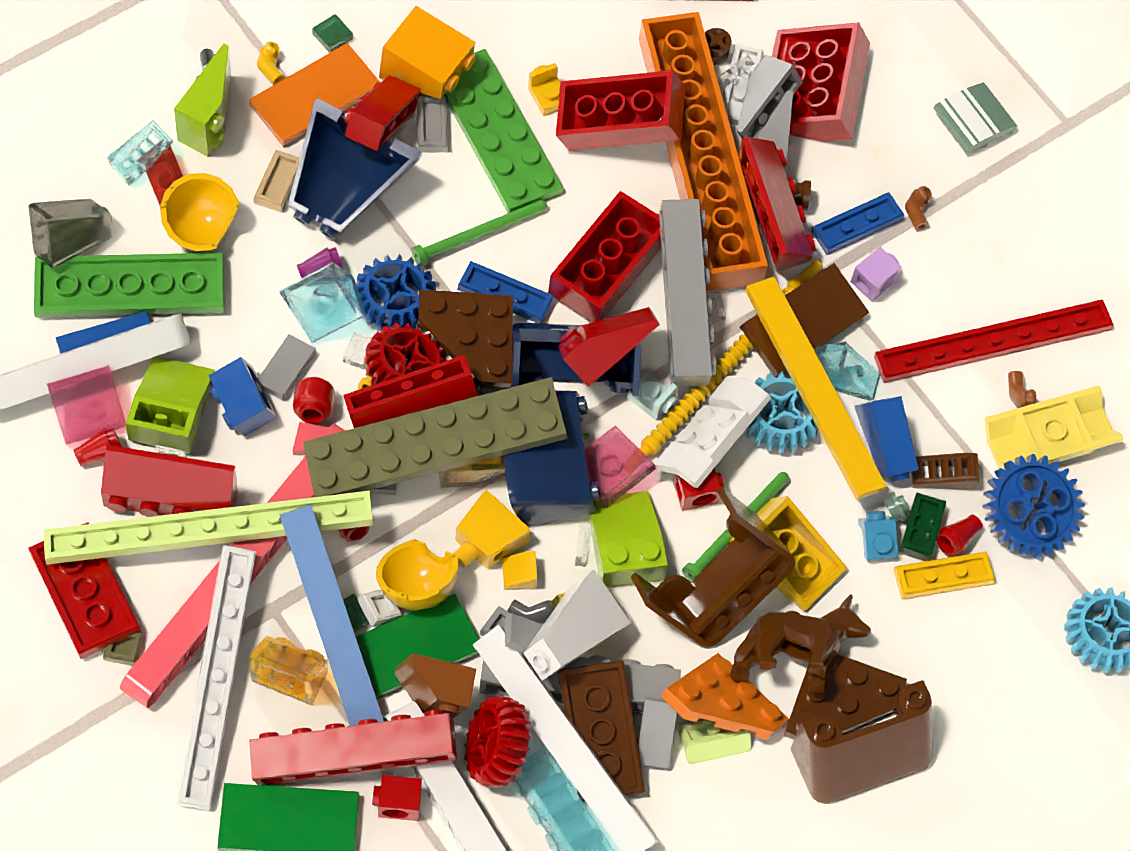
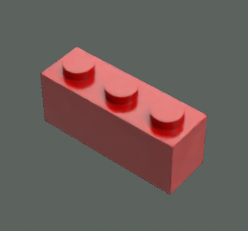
[345,75,421,151]

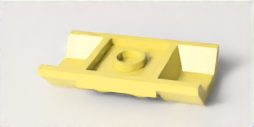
[985,386,1124,470]

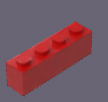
[343,355,478,428]

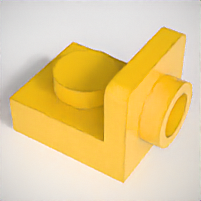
[528,63,560,116]

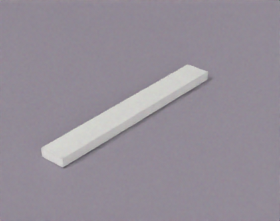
[175,545,256,811]
[473,625,658,851]

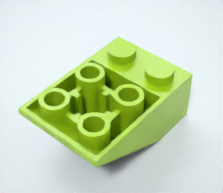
[125,356,215,454]

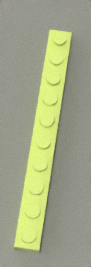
[44,491,373,565]

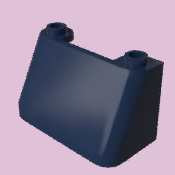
[503,390,601,526]

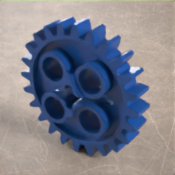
[982,454,1085,558]

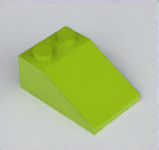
[174,43,231,157]
[588,491,668,587]

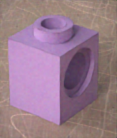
[850,246,902,302]

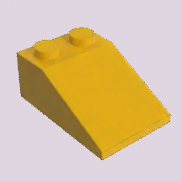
[729,496,847,611]

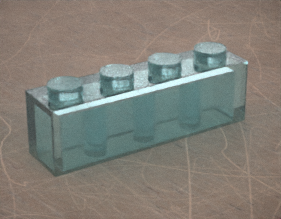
[509,747,614,851]

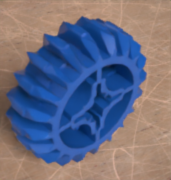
[353,253,436,332]

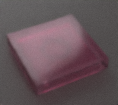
[46,365,126,445]
[585,425,656,508]

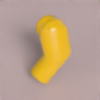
[257,41,285,85]

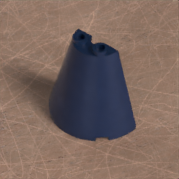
[288,98,422,239]

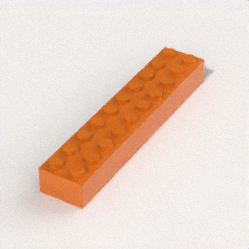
[638,12,768,292]

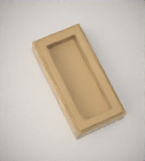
[253,150,300,213]

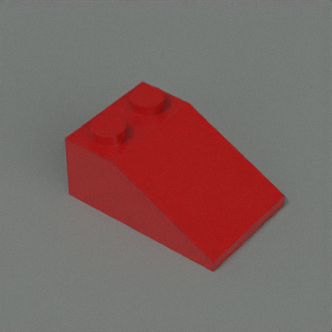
[558,307,660,387]

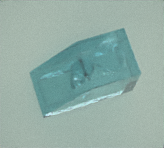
[815,342,881,401]

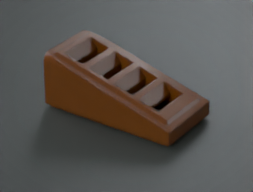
[912,453,979,490]

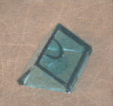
[279,263,365,343]

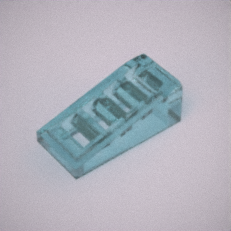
[106,120,173,186]

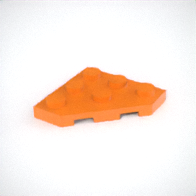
[660,653,789,740]

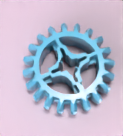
[746,371,819,454]
[1064,587,1130,673]

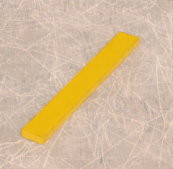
[745,277,887,501]

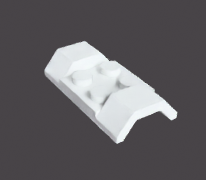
[653,376,771,488]

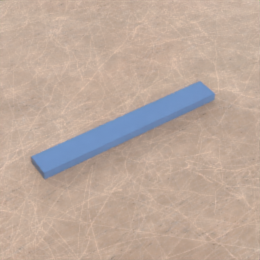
[280,504,384,726]

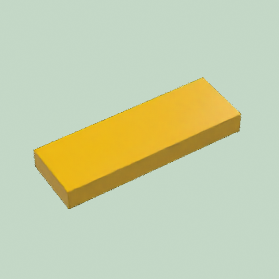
[893,551,995,600]

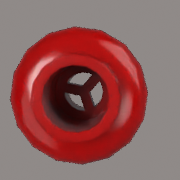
[292,377,335,424]

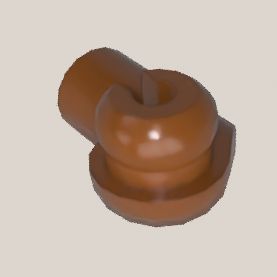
[905,186,932,231]
[1008,371,1036,408]

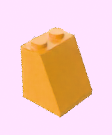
[379,6,476,99]

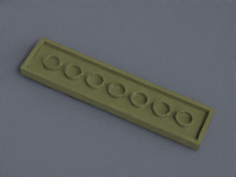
[303,377,568,497]

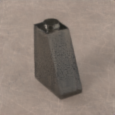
[28,198,112,268]

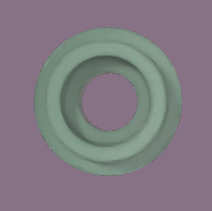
[884,492,910,522]

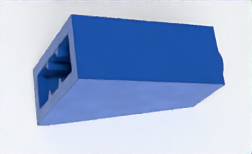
[854,396,919,482]

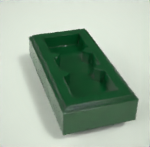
[899,492,947,561]

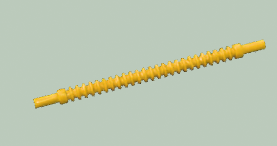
[623,260,823,475]

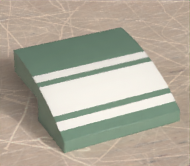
[933,82,1017,152]

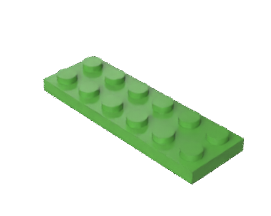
[444,48,564,213]
[34,252,224,317]

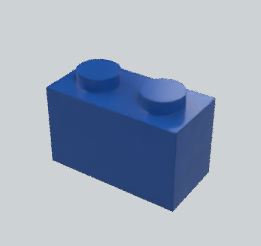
[209,357,277,436]

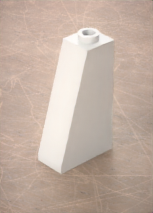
[524,569,631,681]

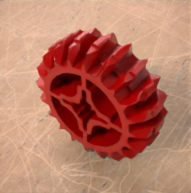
[363,323,447,385]
[464,696,532,787]

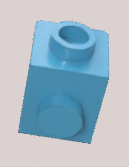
[858,511,898,560]

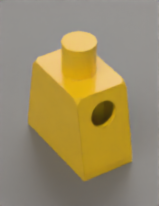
[453,489,530,569]

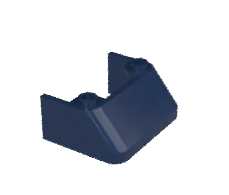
[511,323,642,396]

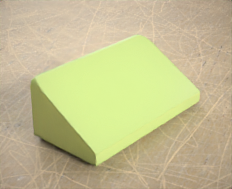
[678,720,751,764]

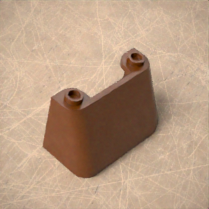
[790,680,933,804]

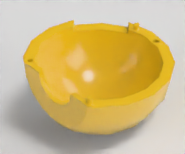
[160,173,239,251]
[376,539,459,611]

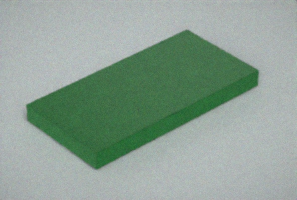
[355,594,479,699]
[217,783,359,851]

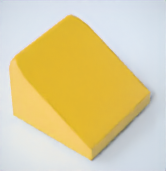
[502,551,537,590]

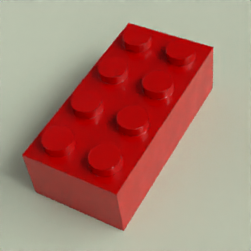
[556,70,685,151]
[548,190,661,322]

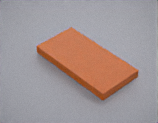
[249,42,381,147]

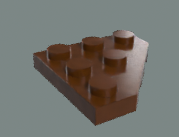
[418,289,513,388]
[784,654,907,740]

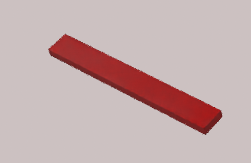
[874,299,1114,383]

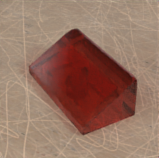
[142,144,183,206]

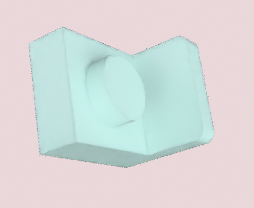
[627,372,678,420]

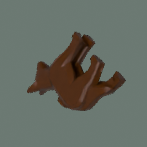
[731,594,871,693]

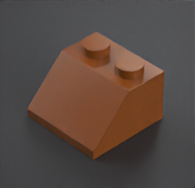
[395,653,476,719]

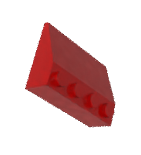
[772,22,870,142]
[739,137,816,272]

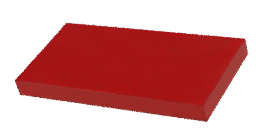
[28,522,141,659]

